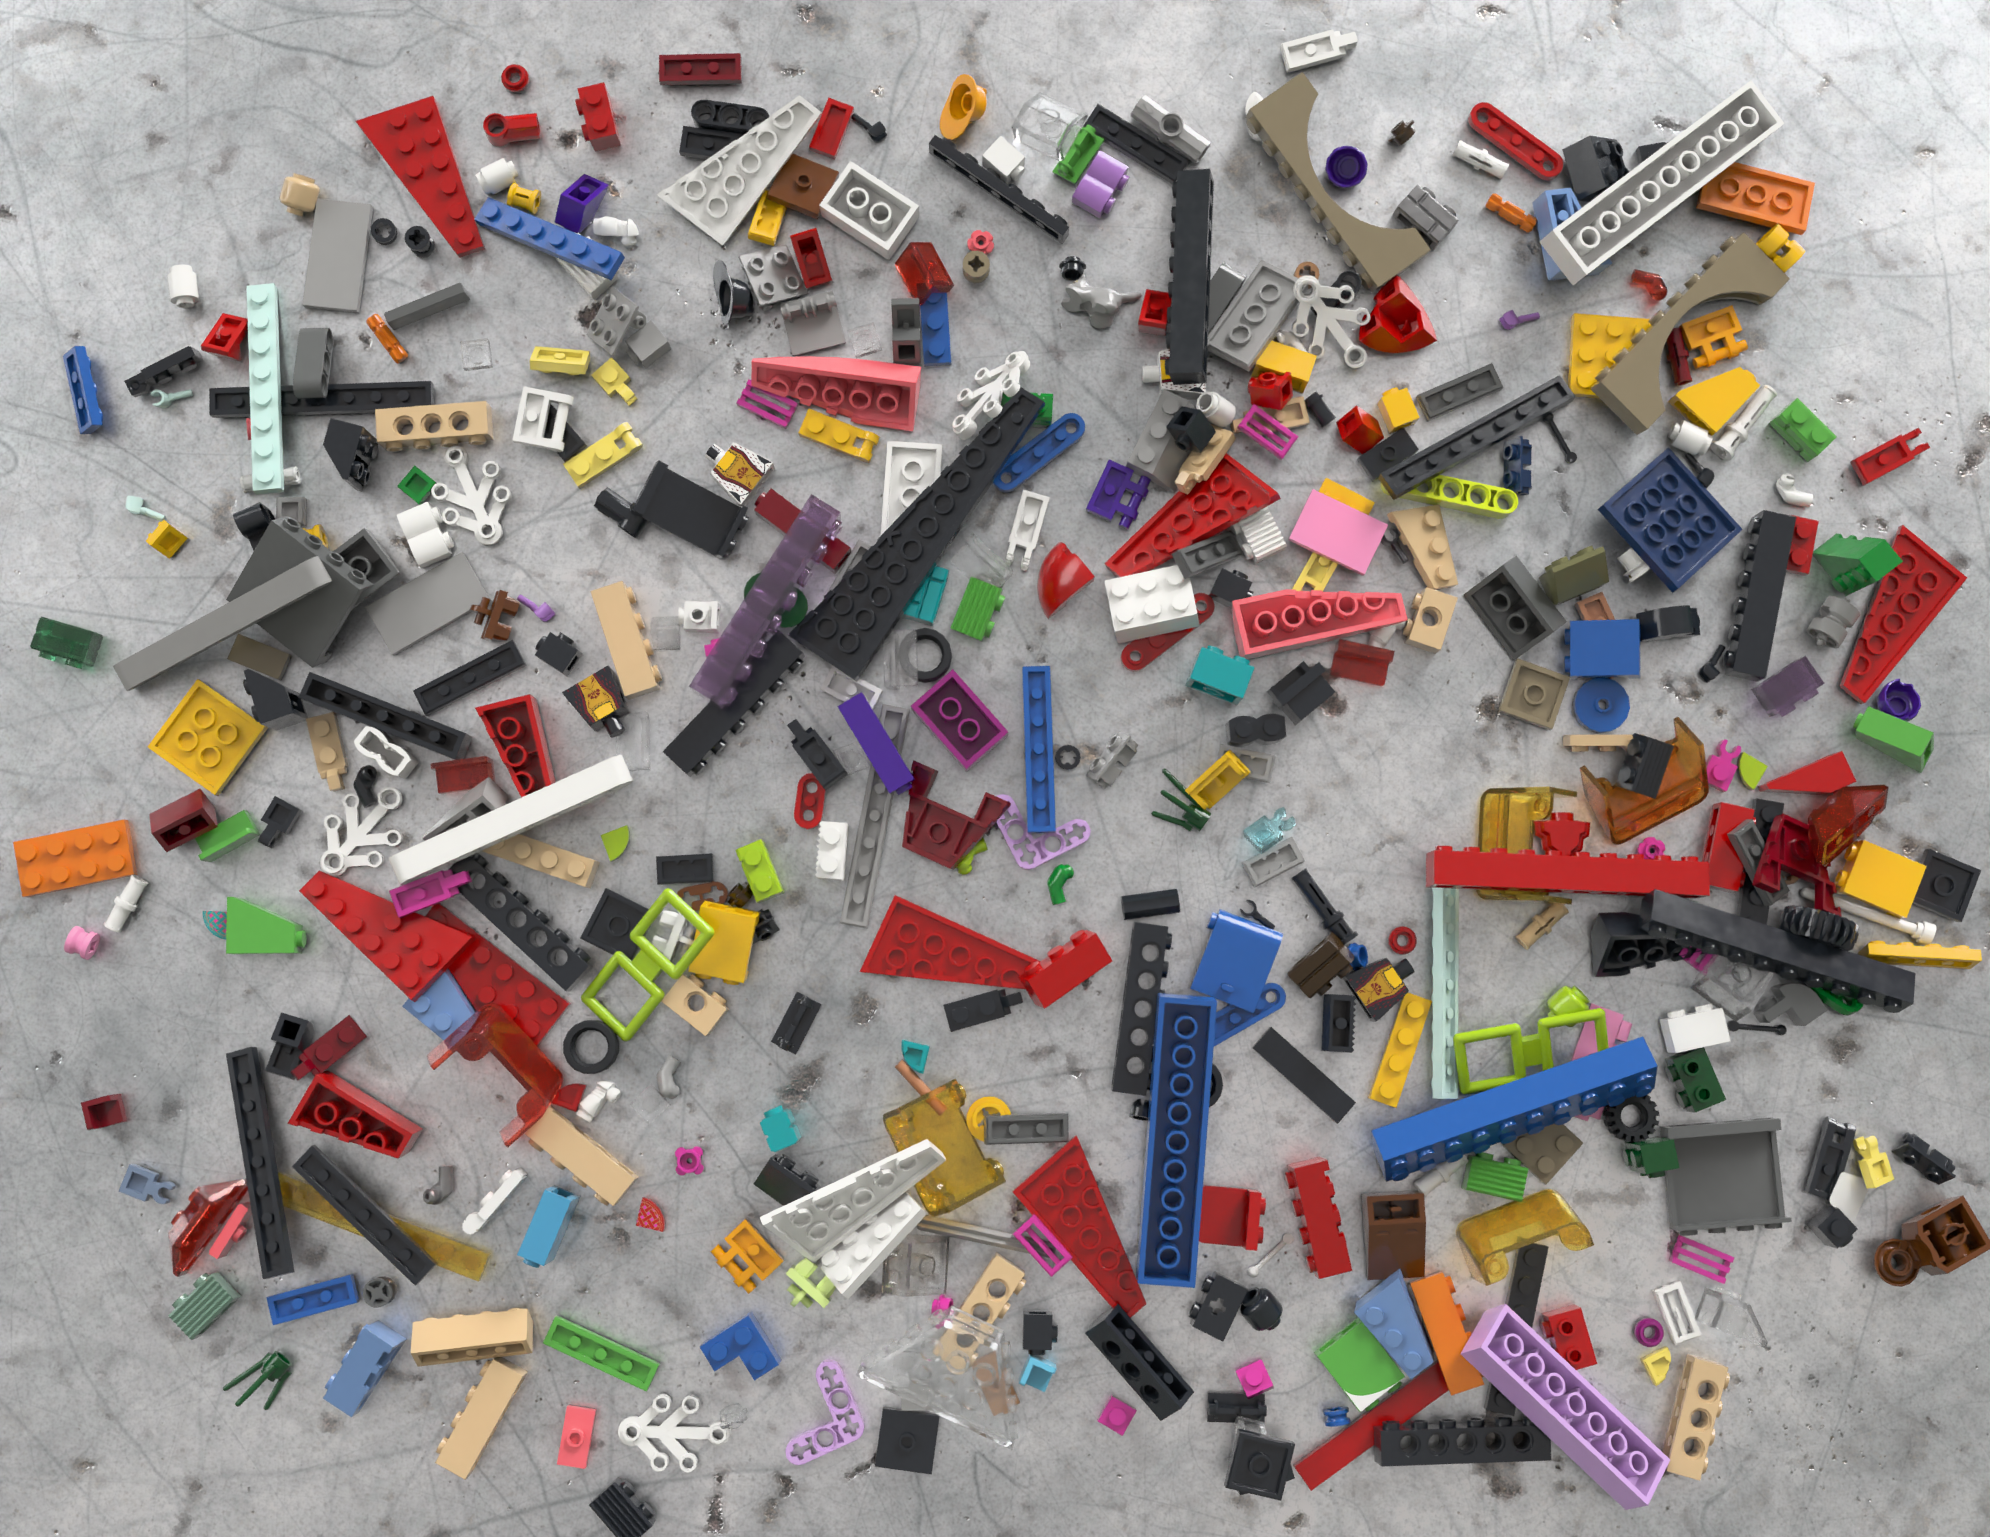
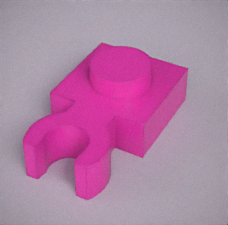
[1698,739,1741,792]

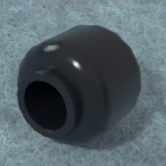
[1240,1287,1283,1331]

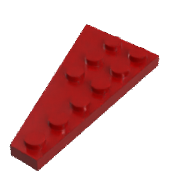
[356,96,485,258]
[1104,453,1281,578]
[299,871,475,1002]
[1012,1135,1146,1318]

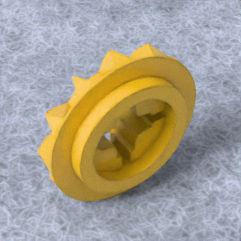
[966,1096,1011,1142]

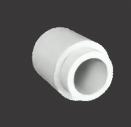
[476,158,519,195]
[167,265,199,308]
[1196,392,1236,428]
[1668,420,1713,456]

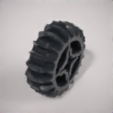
[1779,905,1859,951]

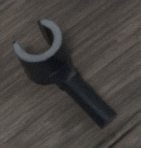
[851,113,887,142]
[1685,453,1714,488]
[1381,528,1409,564]
[1699,644,1726,683]
[1240,900,1275,929]

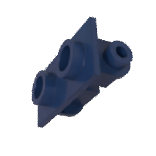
[1503,436,1532,496]

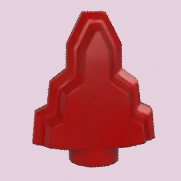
[1533,812,1590,856]

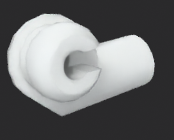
[1776,474,1813,508]

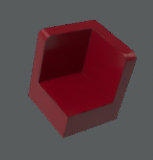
[81,1094,127,1130]

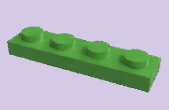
[543,1316,660,1392]

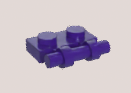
[1086,459,1151,530]

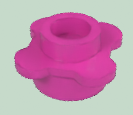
[675,1146,704,1176]

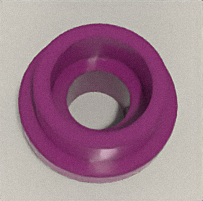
[1634,1318,1664,1347]

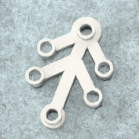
[1292,275,1370,368]
[952,351,1030,440]
[431,446,512,545]
[320,787,403,876]
[618,1394,731,1472]

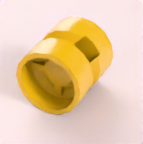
[1755,224,1805,273]

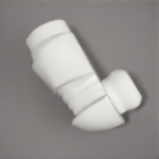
[593,216,639,246]
[1367,621,1407,651]
[576,1081,621,1123]

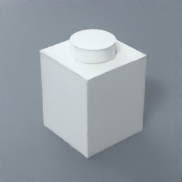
[982,136,1025,184]

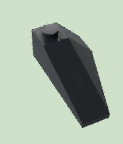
[1591,912,1705,977]

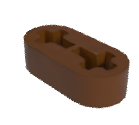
[677,882,729,912]

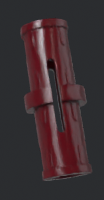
[1666,328,1692,386]

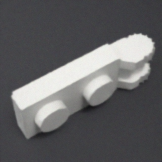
[1004,490,1050,571]
[462,1168,528,1235]

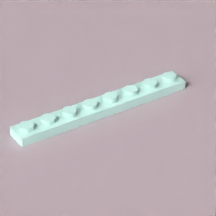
[247,283,284,495]
[1431,888,1459,1099]

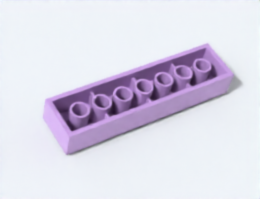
[1461,1304,1670,1510]

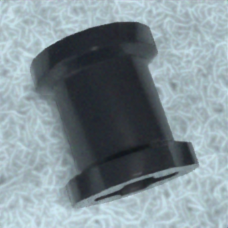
[405,226,435,258]

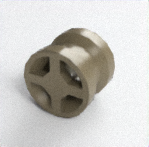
[963,250,990,284]

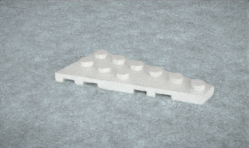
[657,95,822,247]
[760,1139,946,1263]

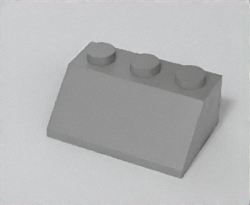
[1126,389,1197,493]

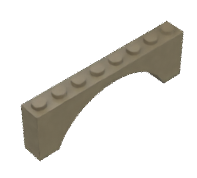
[1245,72,1431,294]
[1590,232,1790,435]

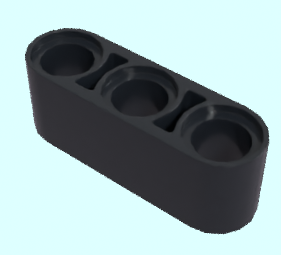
[691,100,770,134]

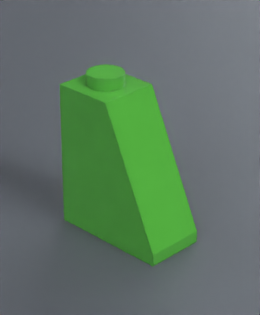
[1853,706,1934,773]
[226,897,307,954]

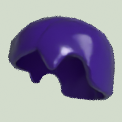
[1325,146,1368,188]
[1877,679,1921,722]

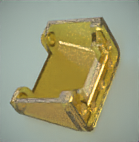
[883,1078,1006,1217]
[1456,1189,1594,1286]

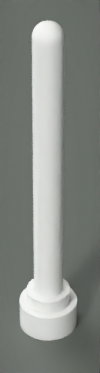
[1801,887,1936,945]

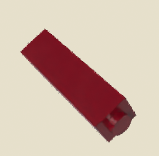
[754,488,851,574]

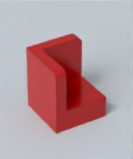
[1336,405,1384,454]

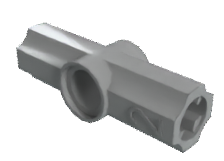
[1131,95,1210,164]

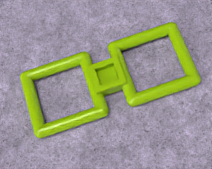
[581,888,715,1042]
[1453,1008,1609,1095]

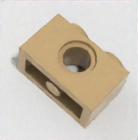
[1403,587,1458,654]
[661,974,729,1036]

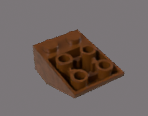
[1361,1190,1426,1280]

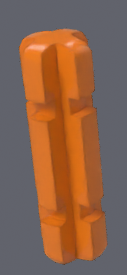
[1486,193,1537,232]
[366,314,408,363]

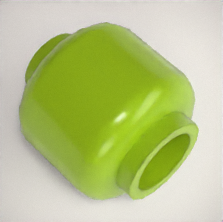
[1547,985,1590,1027]

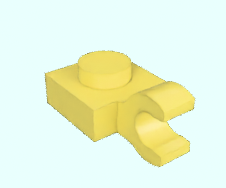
[591,357,638,406]
[1853,1136,1895,1188]

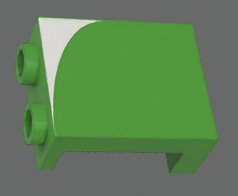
[1314,1317,1405,1412]

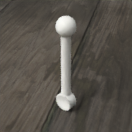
[1247,1233,1294,1278]

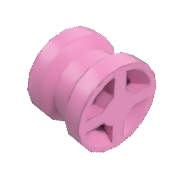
[64,926,100,960]

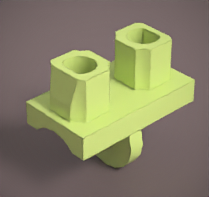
[786,1257,836,1308]

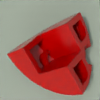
[1359,275,1437,353]
[1037,542,1095,619]

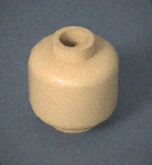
[279,173,320,216]

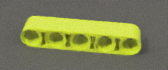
[1380,475,1518,519]

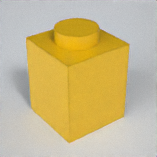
[1377,387,1420,434]

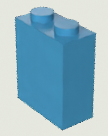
[517,1185,581,1268]

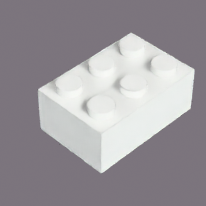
[819,161,920,260]
[1105,565,1200,643]

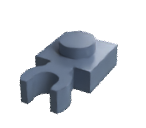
[118,1164,176,1204]

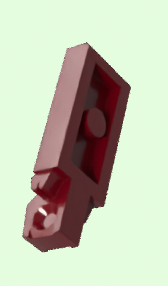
[290,1015,367,1081]

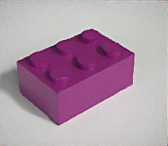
[911,669,1009,772]

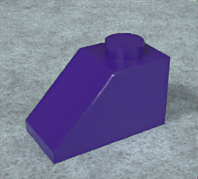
[554,174,609,233]

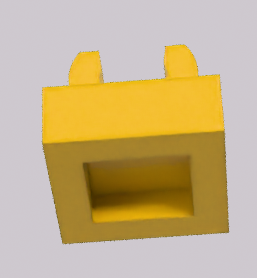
[146,520,188,559]

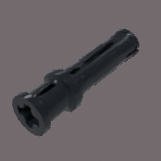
[1291,868,1359,945]

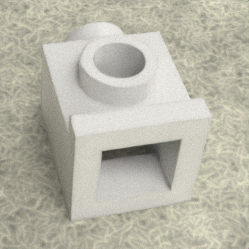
[678,601,721,633]

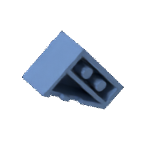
[1532,188,1612,281]
[402,969,493,1060]
[1354,1268,1434,1379]
[323,1320,407,1417]

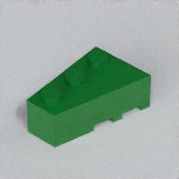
[1813,533,1903,596]

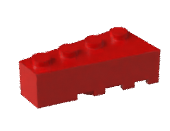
[475,694,556,798]
[287,1070,423,1159]
[1284,1157,1352,1279]

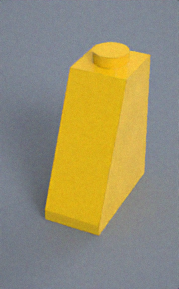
[1668,367,1760,435]

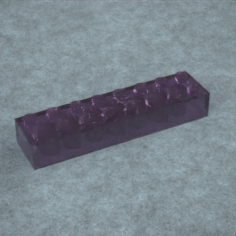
[689,494,843,710]

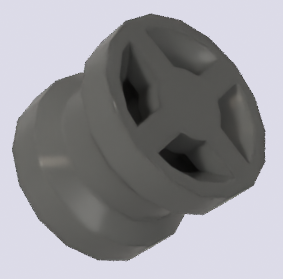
[363,1276,397,1308]

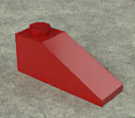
[1757,751,1857,797]

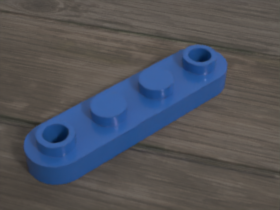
[993,413,1085,492]
[1214,983,1286,1046]

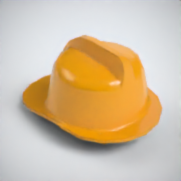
[940,74,987,140]

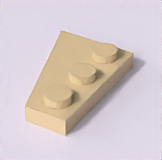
[1387,505,1458,590]

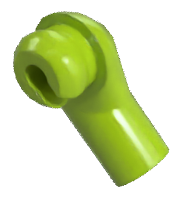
[956,837,988,875]

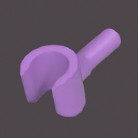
[1499,310,1540,330]
[517,594,555,622]

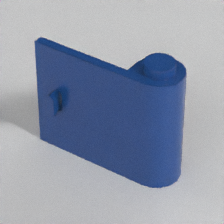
[1190,909,1283,1013]

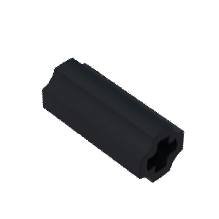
[1121,889,1180,920]

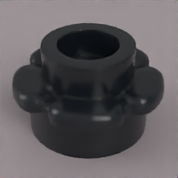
[1059,256,1086,281]

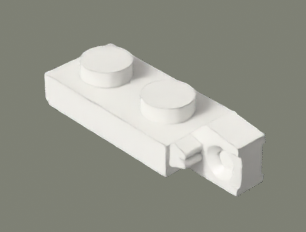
[1280,29,1358,73]

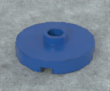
[1573,677,1630,733]

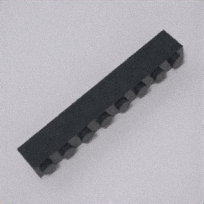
[1165,169,1214,385]

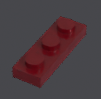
[659,53,742,85]

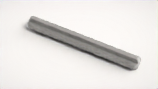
[917,1215,1056,1258]

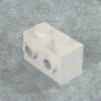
[1660,1003,1731,1053]

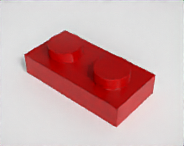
[1786,515,1819,576]

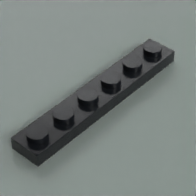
[929,135,1069,244]
[1729,798,1784,968]
[292,1145,438,1286]
[1484,1239,1549,1416]

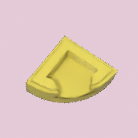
[1640,1346,1671,1386]

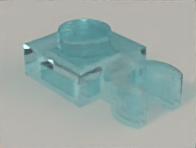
[1243,807,1295,854]

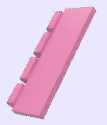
[1571,1003,1632,1121]

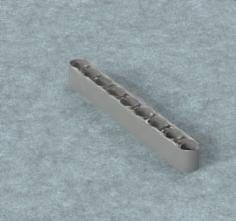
[113,556,332,691]

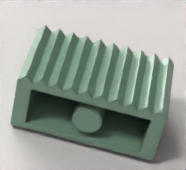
[168,1272,241,1340]

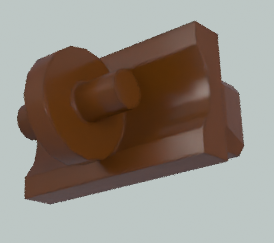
[470,590,520,641]

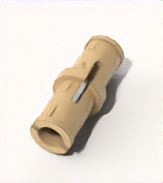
[1515,899,1569,950]

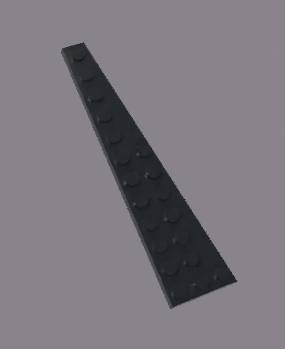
[788,387,1045,682]

